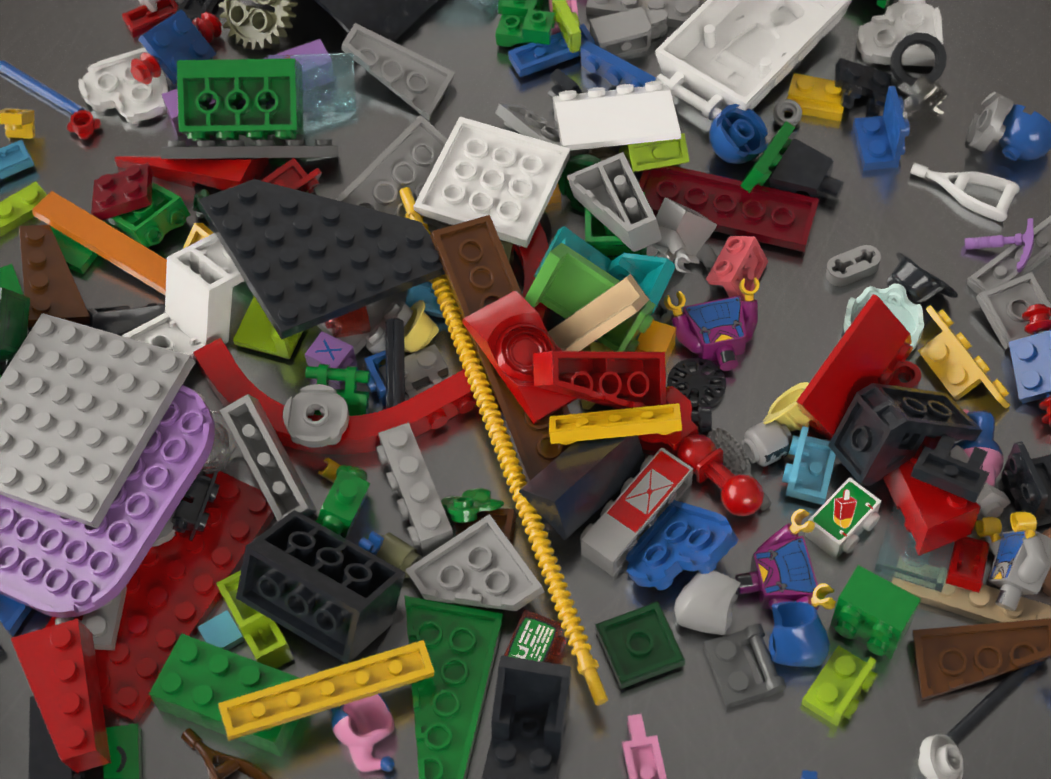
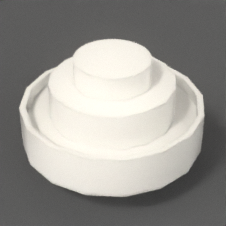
[918,734,963,779]

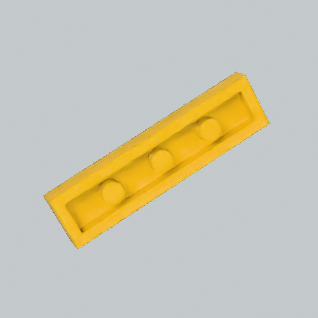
[549,403,682,445]

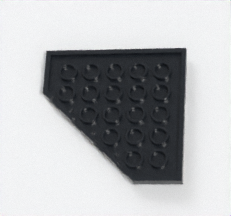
[198,179,445,340]

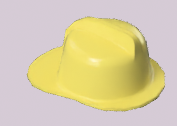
[373,300,439,355]
[763,382,811,432]

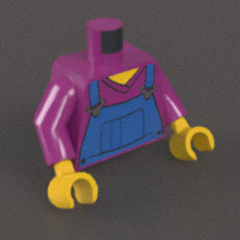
[664,278,760,371]
[735,509,836,611]

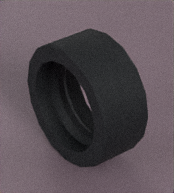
[890,32,947,89]

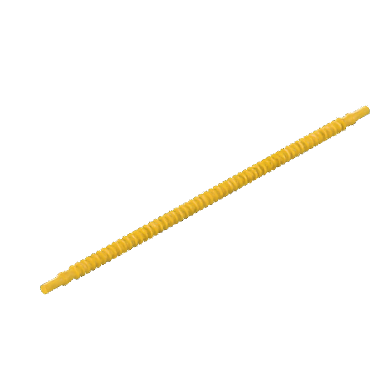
[399,187,608,705]

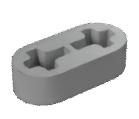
[825,245,881,287]

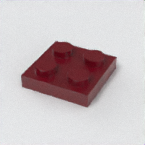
[91,163,153,220]

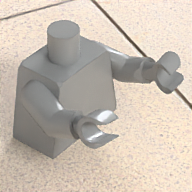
[651,197,723,288]

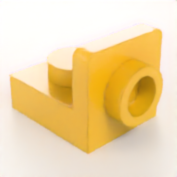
[0,108,35,139]

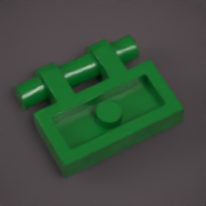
[305,364,370,416]

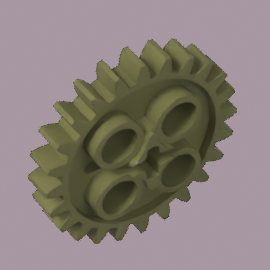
[218,0,297,50]

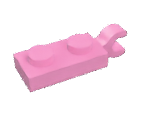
[622,714,667,779]

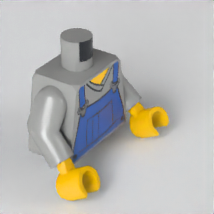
[975,511,1051,611]

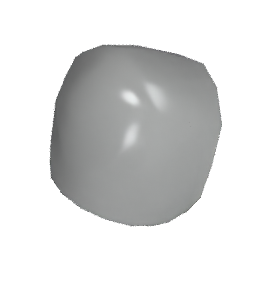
[674,570,740,635]

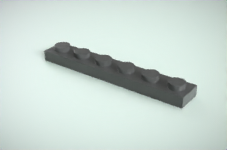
[161,139,338,159]

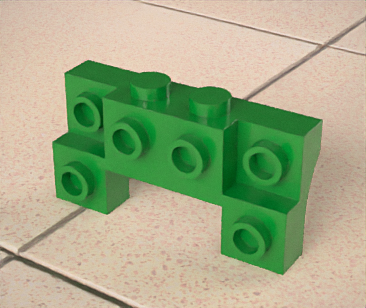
[495,0,556,47]

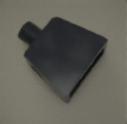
[769,138,844,199]

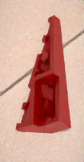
[114,156,269,190]

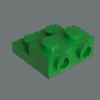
[108,182,191,248]

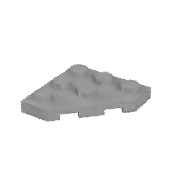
[405,514,545,611]

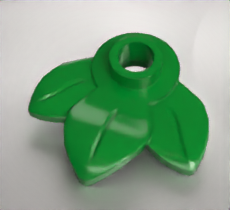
[441,488,504,522]

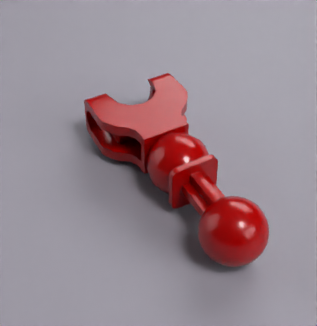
[638,386,764,517]

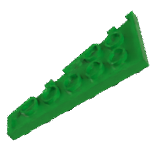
[404,595,504,779]

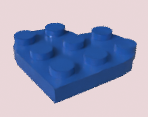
[626,500,738,590]

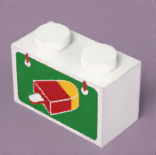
[804,477,881,560]

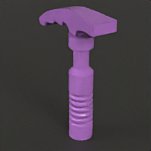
[965,218,1034,273]

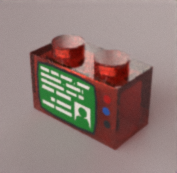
[504,610,567,663]

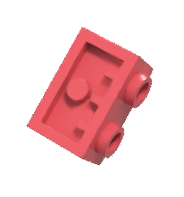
[706,236,769,300]

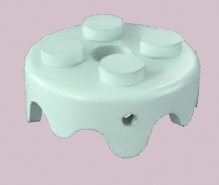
[844,284,925,352]

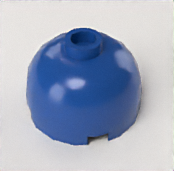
[709,104,768,165]
[998,104,1051,161]

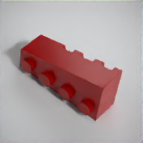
[533,351,666,409]
[10,618,111,773]

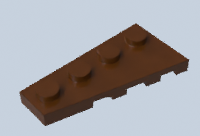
[912,618,1051,701]

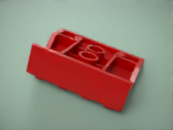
[796,294,913,441]

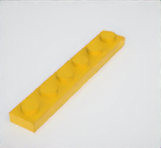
[218,640,435,741]

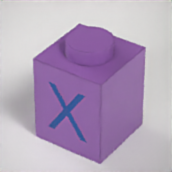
[305,331,357,386]

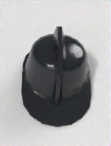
[887,252,958,304]

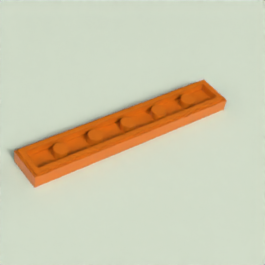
[32,191,167,296]

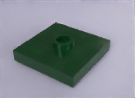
[595,601,685,689]

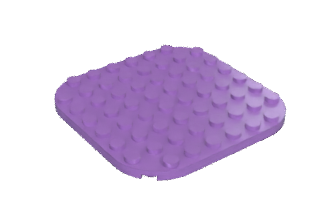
[0,385,215,618]

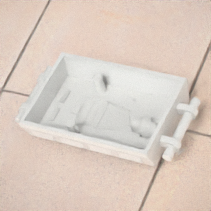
[656,0,852,120]

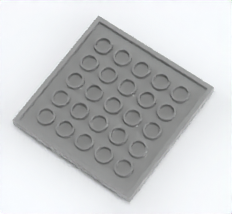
[0,313,195,529]

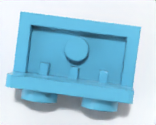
[782,426,836,505]

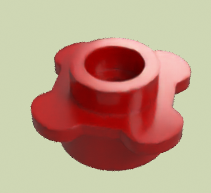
[67,110,101,139]

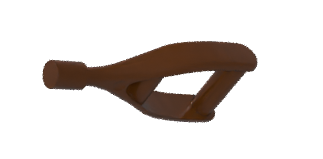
[181,728,273,779]

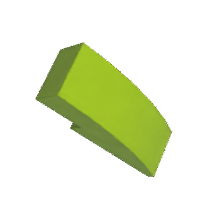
[216,570,294,669]

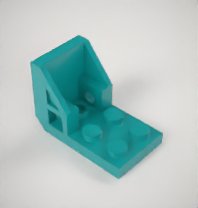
[534,226,675,315]

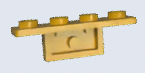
[918,305,1011,409]

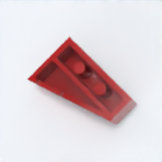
[884,446,981,556]

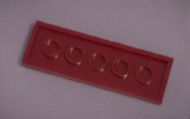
[639,166,819,252]

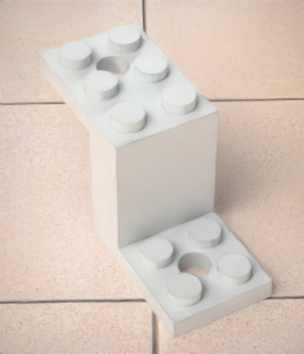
[122,233,245,361]

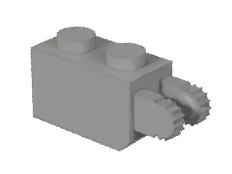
[590,7,668,58]

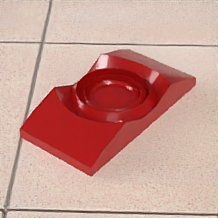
[462,291,578,424]

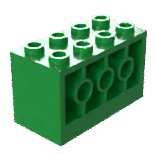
[177,58,304,141]

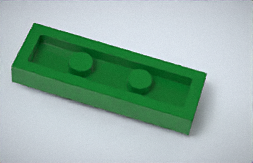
[740,121,795,193]

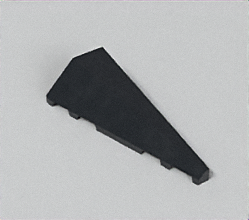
[27,303,165,334]

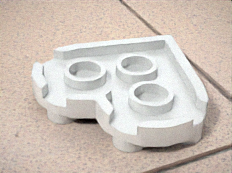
[856,0,943,66]
[79,47,170,124]

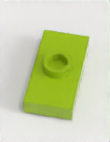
[552,0,581,53]

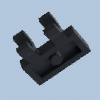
[835,58,892,116]
[911,434,989,503]

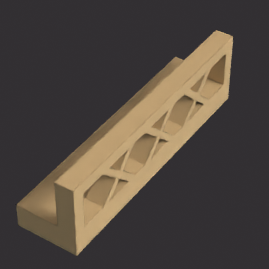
[548,274,649,351]

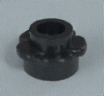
[692,403,712,435]

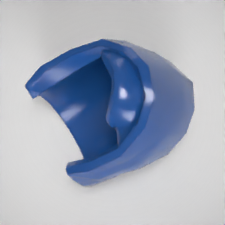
[769,601,830,668]

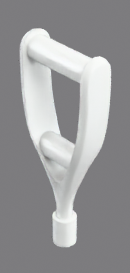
[910,163,1020,222]

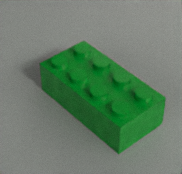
[149,633,300,757]

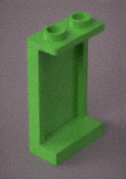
[524,243,656,352]

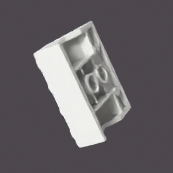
[553,81,681,151]

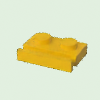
[787,73,844,122]

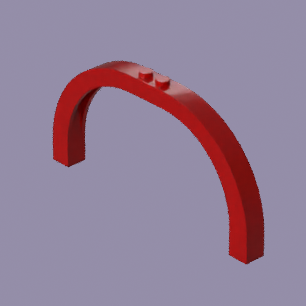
[193,222,550,455]

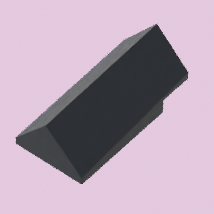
[519,435,645,540]

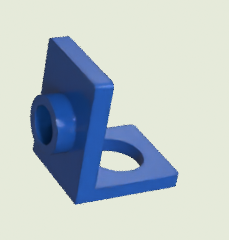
[364,351,386,407]

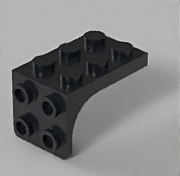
[1001,441,1051,526]

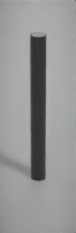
[947,660,1045,744]

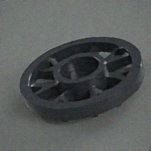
[667,358,726,410]

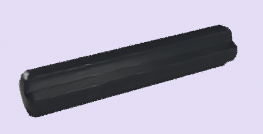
[385,318,405,408]

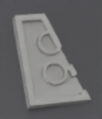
[495,103,590,156]

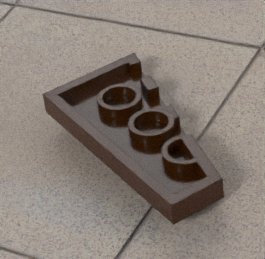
[19,225,90,328]

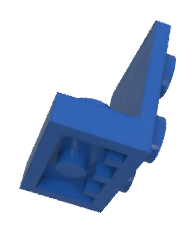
[853,86,910,171]

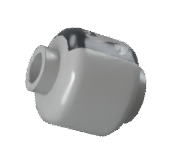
[741,420,792,467]

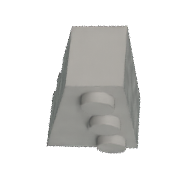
[567,152,662,252]

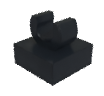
[547,68,582,102]

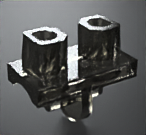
[898,75,949,122]

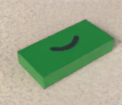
[104,723,142,779]

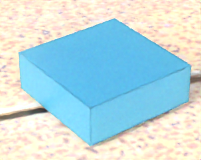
[197,610,245,650]

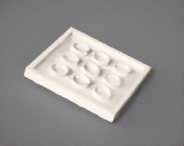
[413,117,570,248]

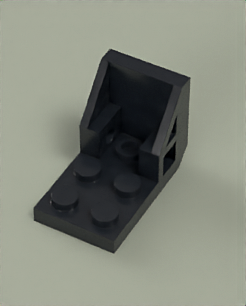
[828,383,982,486]
[482,655,572,779]

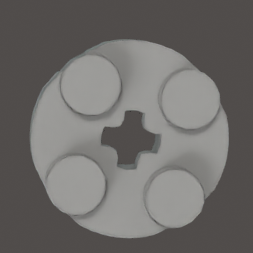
[967,92,1013,151]
[283,384,349,447]

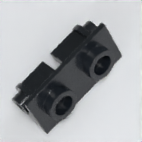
[171,470,220,541]

